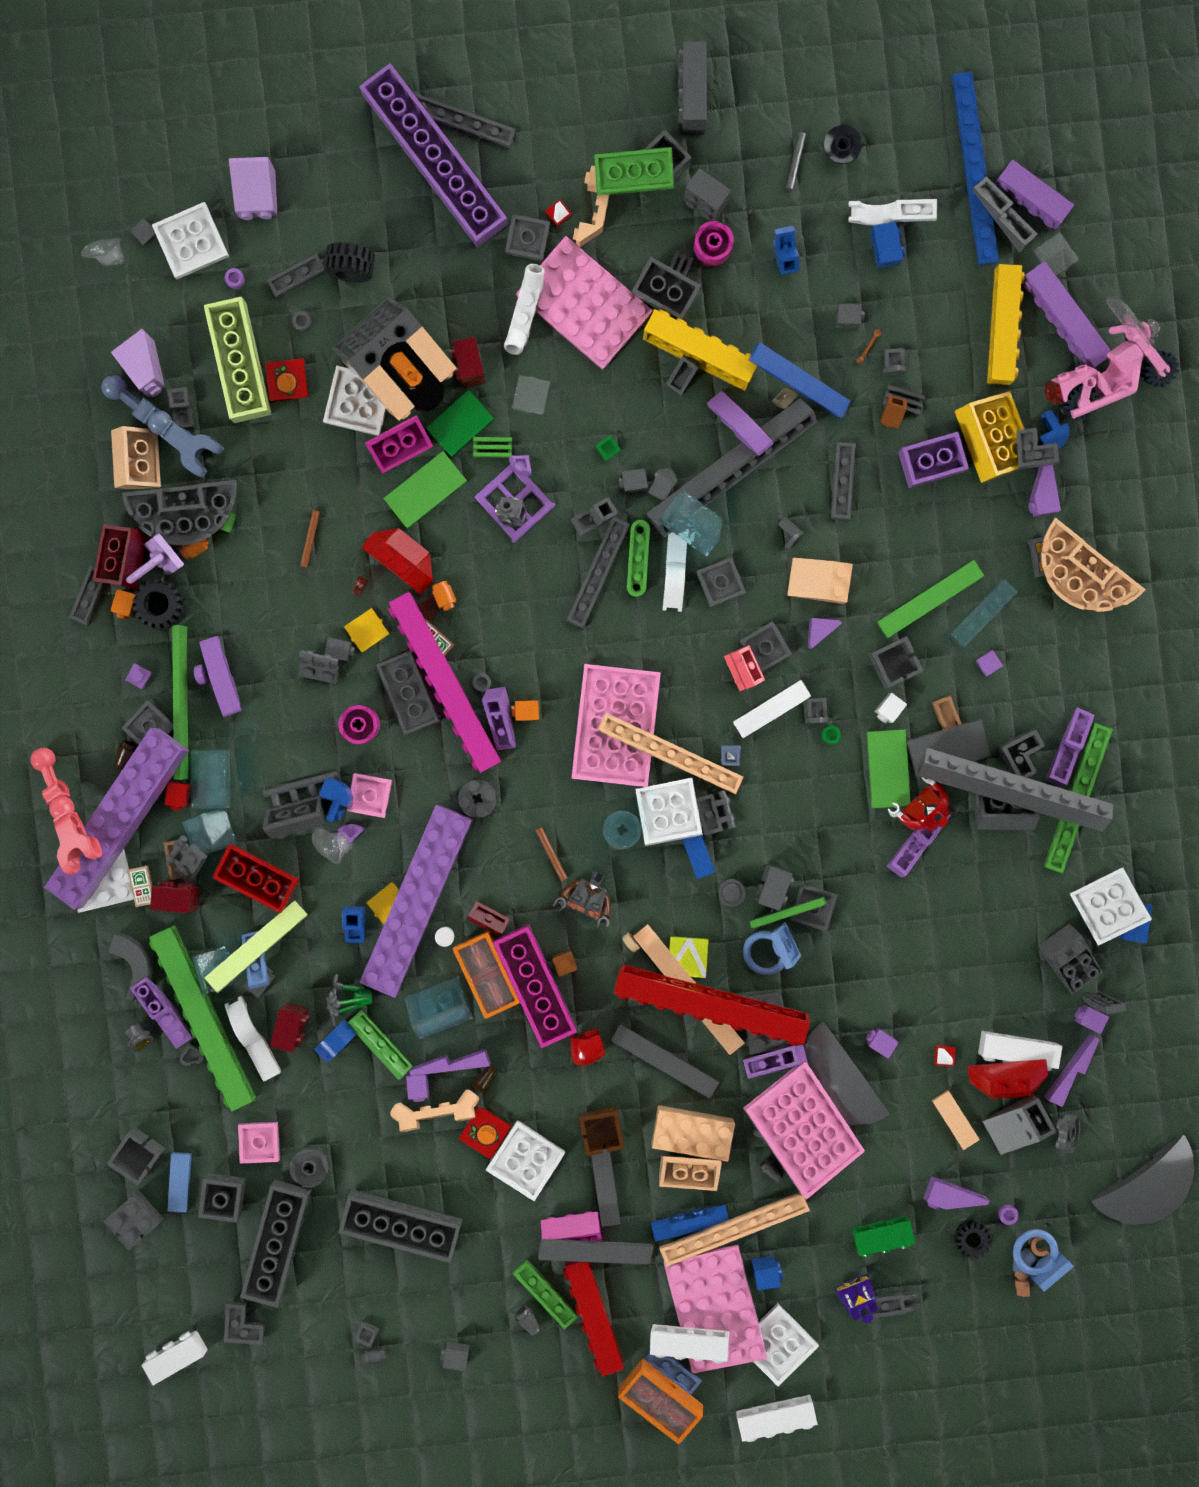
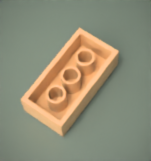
[651,1105,735,1162]

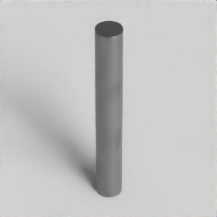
[786,132,806,191]

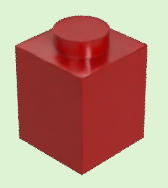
[165,781,192,811]

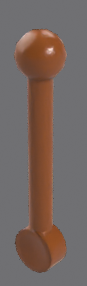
[856,329,881,364]

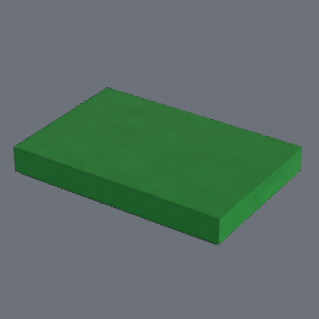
[426,390,494,457]

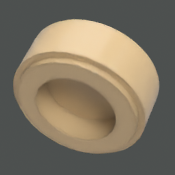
[622,933,640,952]

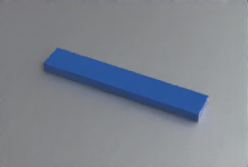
[749,343,850,418]

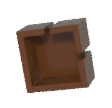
[579,1106,624,1156]

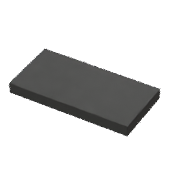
[376,651,440,736]
[907,719,990,777]

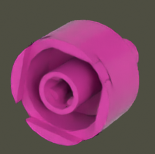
[694,221,734,266]
[339,705,380,744]

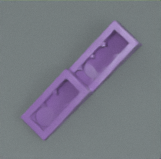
[1044,707,1095,788]
[886,814,951,878]
[1043,1034,1100,1107]
[409,1048,491,1076]

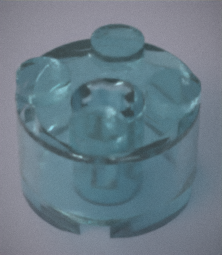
[603,810,642,849]

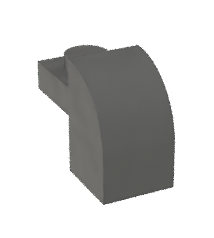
[571,497,618,536]

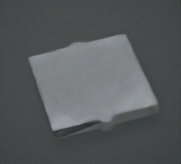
[1033,233,1079,276]
[512,375,550,415]

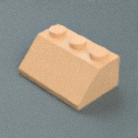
[111,426,161,489]
[659,1156,722,1191]

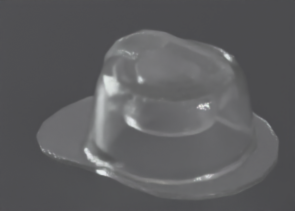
[81,238,124,266]
[312,828,353,864]

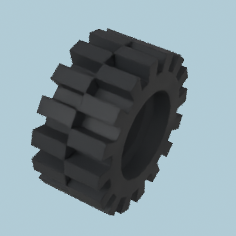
[954,1220,992,1259]

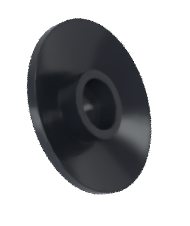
[824,125,862,164]

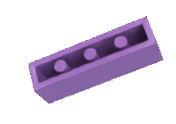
[995,159,1074,229]

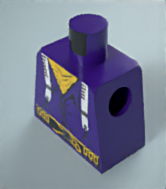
[834,1273,878,1323]

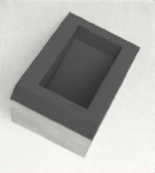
[666,355,700,395]

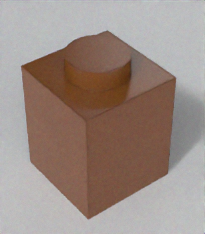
[880,395,907,429]
[552,949,577,977]

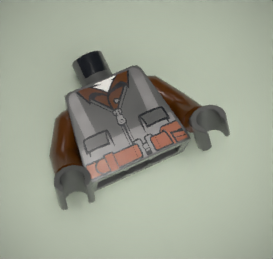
[553,871,612,930]

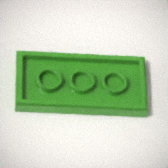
[594,147,674,196]
[383,451,467,529]
[866,729,910,808]

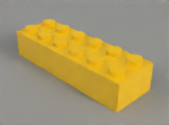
[643,309,757,391]

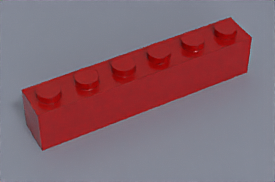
[563,1261,624,1376]

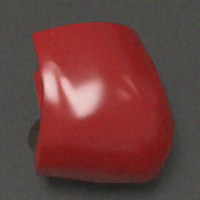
[570,1029,606,1066]

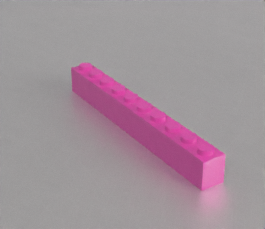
[388,592,502,773]

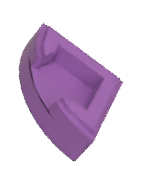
[509,455,531,476]
[337,824,365,843]

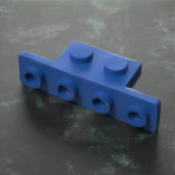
[651,1204,729,1241]

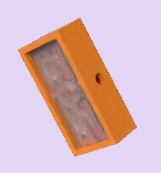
[453,931,520,1019]
[618,1358,703,1444]

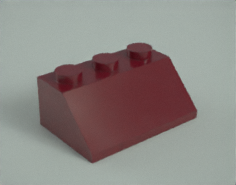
[92,524,147,589]

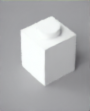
[875,693,907,723]

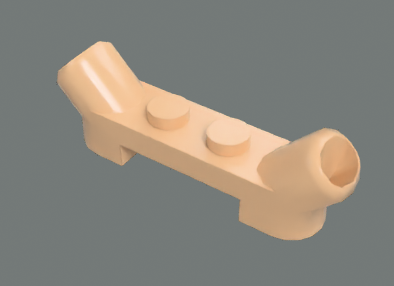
[390,1089,479,1132]

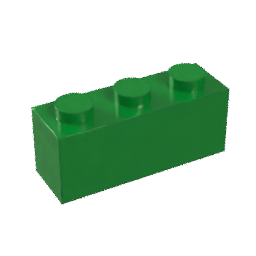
[851,1216,915,1257]

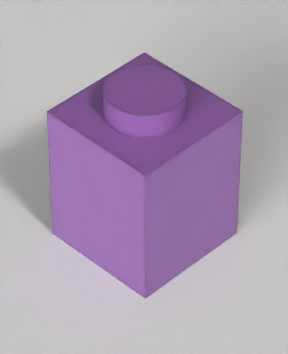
[1075,1004,1109,1034]
[866,1027,899,1059]
[406,1073,429,1102]

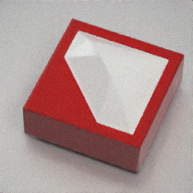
[545,199,572,227]
[934,1045,956,1067]

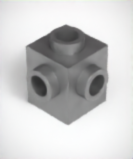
[495,497,527,526]

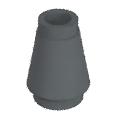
[514,1305,540,1335]

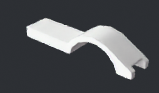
[848,199,937,225]
[663,525,688,612]
[224,996,282,1082]

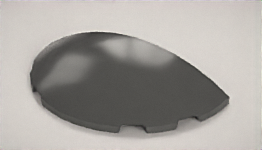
[122,480,237,545]
[804,1021,890,1125]
[1090,1133,1195,1225]

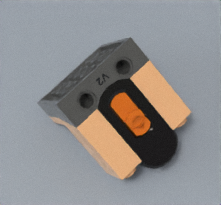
[332,297,457,421]

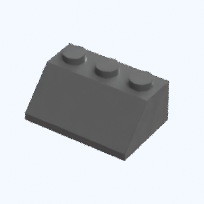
[975,794,1040,830]
[263,796,328,839]

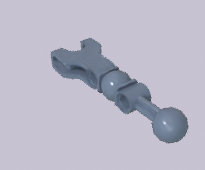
[101,375,224,478]

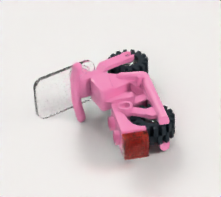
[1044,297,1179,420]

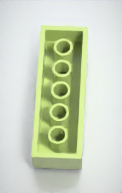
[204,297,272,423]

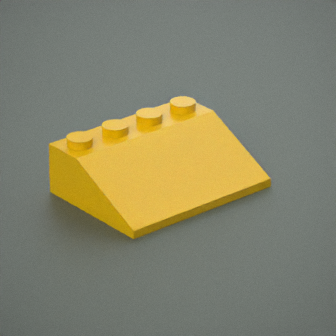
[955,391,1024,483]

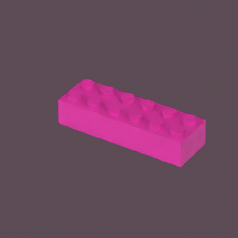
[493,924,577,1048]

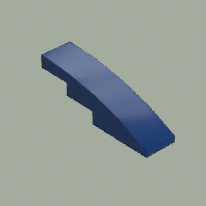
[682,835,715,879]

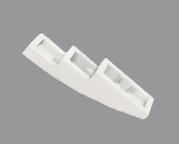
[733,680,811,738]

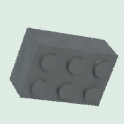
[632,257,701,320]

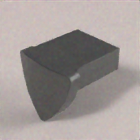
[883,348,906,375]
[648,468,677,501]
[778,517,803,550]
[806,698,829,723]

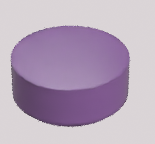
[225,268,245,289]
[194,664,208,685]
[998,1204,1019,1225]

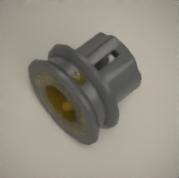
[125,1024,153,1052]

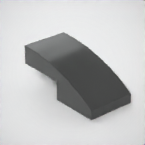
[168,387,195,429]

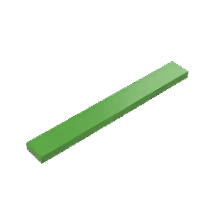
[172,625,188,780]
[1043,723,1113,874]

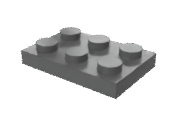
[745,991,788,1054]

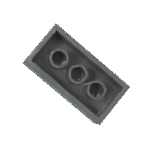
[677,42,707,134]

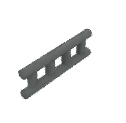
[263,770,339,810]

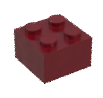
[450,337,486,388]
[150,880,200,913]
[270,1003,310,1052]

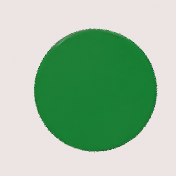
[821,725,841,744]

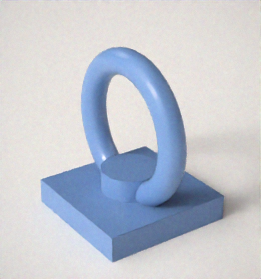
[743,922,801,976]
[1013,1229,1074,1292]

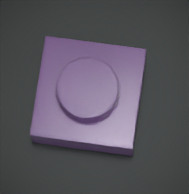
[125,663,153,689]

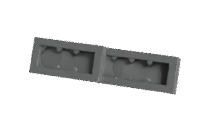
[972,176,1038,253]

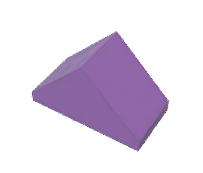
[808,618,842,649]

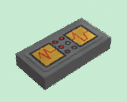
[1029,537,1045,578]

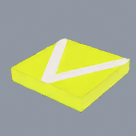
[669,936,708,978]

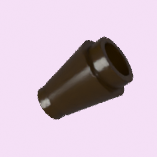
[114,740,137,770]
[471,1065,498,1094]

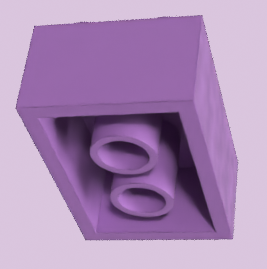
[898,432,969,488]

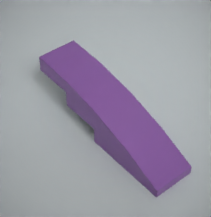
[707,391,774,456]
[199,636,242,717]

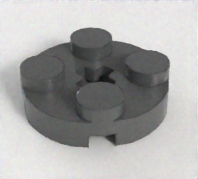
[458,780,497,818]
[1056,1113,1080,1154]
[289,1147,329,1188]

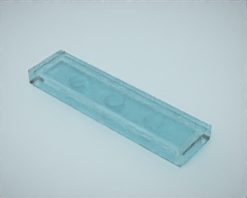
[950,579,1018,648]

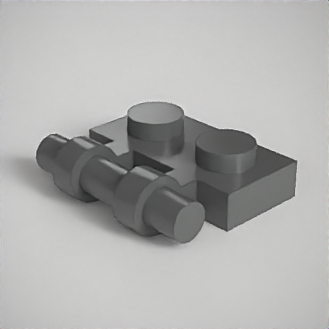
[299,650,339,684]
[696,790,736,836]
[166,836,207,884]

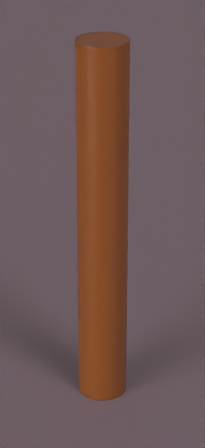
[300,510,320,568]
[535,827,568,881]

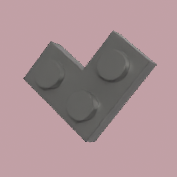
[1017,428,1059,469]
[224,1302,265,1345]

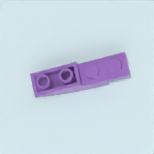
[130,977,193,1049]

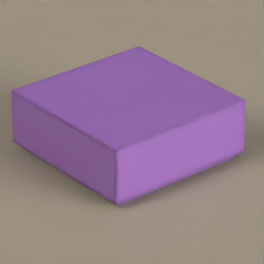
[975,650,1003,677]

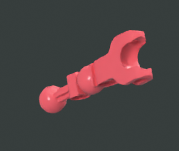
[31,748,102,875]

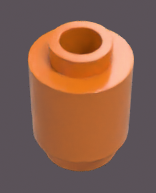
[178,539,209,560]
[432,581,457,611]

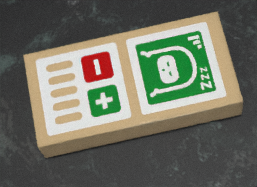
[128,866,153,907]

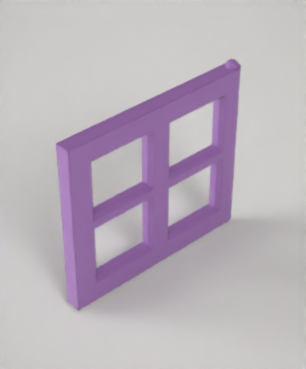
[475,464,555,543]

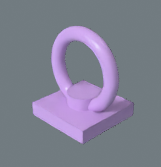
[126,533,184,584]

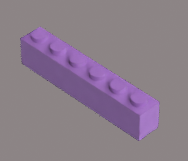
[1023,261,1111,368]

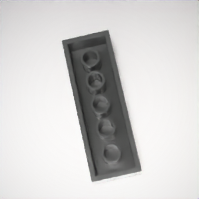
[240,1179,312,1308]
[338,1190,462,1263]

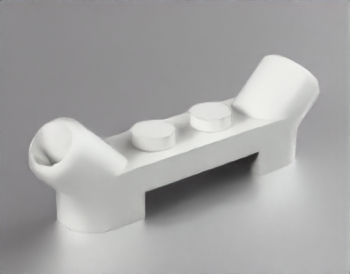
[504,264,545,355]

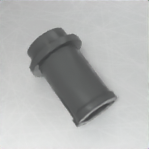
[760,1158,784,1183]
[361,1347,387,1366]

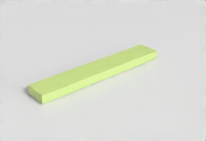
[205,901,308,993]

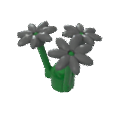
[326,974,372,1026]

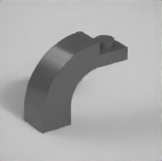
[108,932,153,1001]

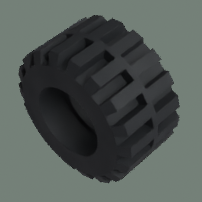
[324,242,375,283]
[132,579,187,629]

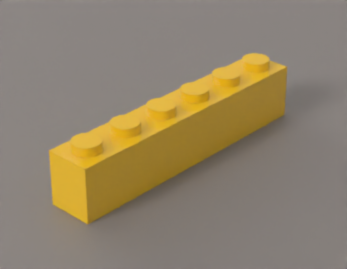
[987,264,1025,385]

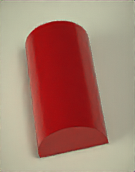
[212,843,299,913]

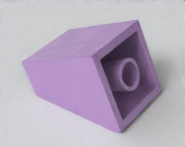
[229,157,277,220]
[111,329,165,398]

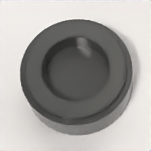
[292,311,312,332]
[472,673,492,692]

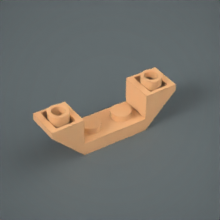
[573,165,610,247]

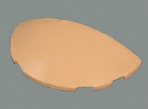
[1041,518,1145,612]

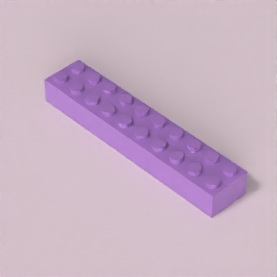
[359,63,508,248]
[44,728,189,910]
[359,804,473,998]

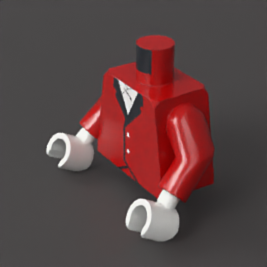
[888,777,950,831]

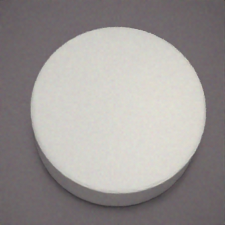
[435,927,455,947]

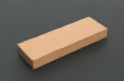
[932,1090,980,1150]

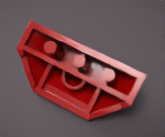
[361,528,433,595]
[968,1059,1048,1100]

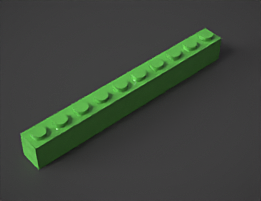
[149,925,256,1112]

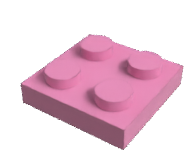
[347,773,392,818]
[238,1122,280,1163]

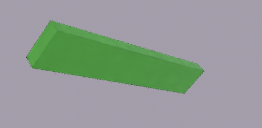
[877,560,984,638]

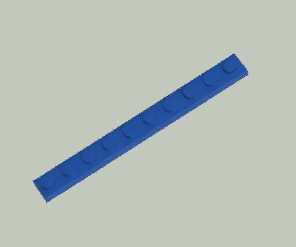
[952,72,999,266]

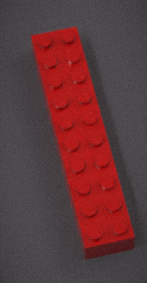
[614,964,810,1046]

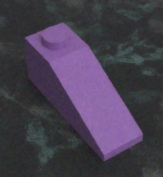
[1028,465,1061,517]
[482,687,516,750]
[743,1045,808,1079]
[923,1176,989,1210]

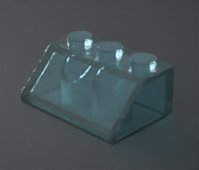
[659,489,723,557]
[191,750,230,809]
[405,977,473,1039]

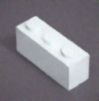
[142,1330,208,1385]

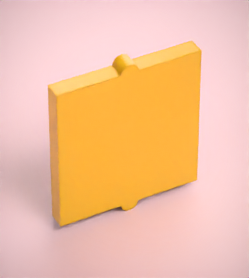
[344,608,389,653]
[366,882,399,924]

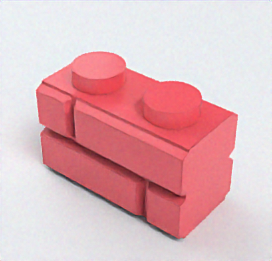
[724,645,765,691]

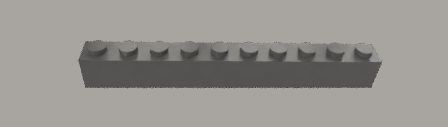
[647,398,818,538]
[917,748,1113,832]

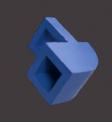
[773,226,799,275]
[1038,409,1069,449]
[319,777,353,822]
[342,906,366,943]
[314,1019,356,1063]

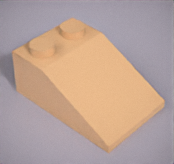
[787,558,853,604]

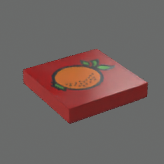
[265,358,309,402]
[458,1105,511,1159]

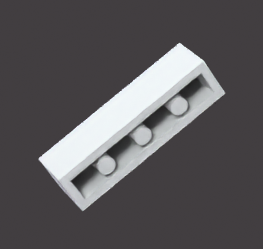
[978,1031,1062,1071]
[650,1324,730,1363]
[736,1395,818,1442]

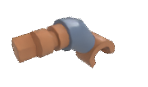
[1012,1237,1049,1297]

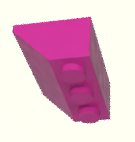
[365,415,433,474]
[541,1211,603,1242]

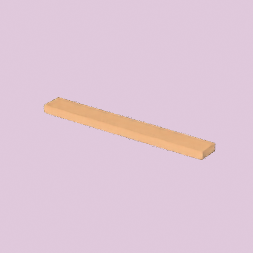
[597,713,744,794]
[633,924,745,1055]
[659,1192,810,1267]

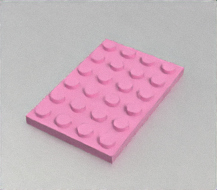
[516,236,653,370]
[572,664,661,787]
[744,1060,865,1200]
[664,1245,767,1374]

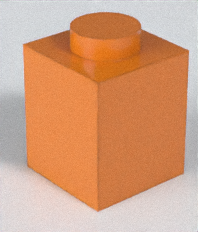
[111,589,137,620]
[512,700,539,721]

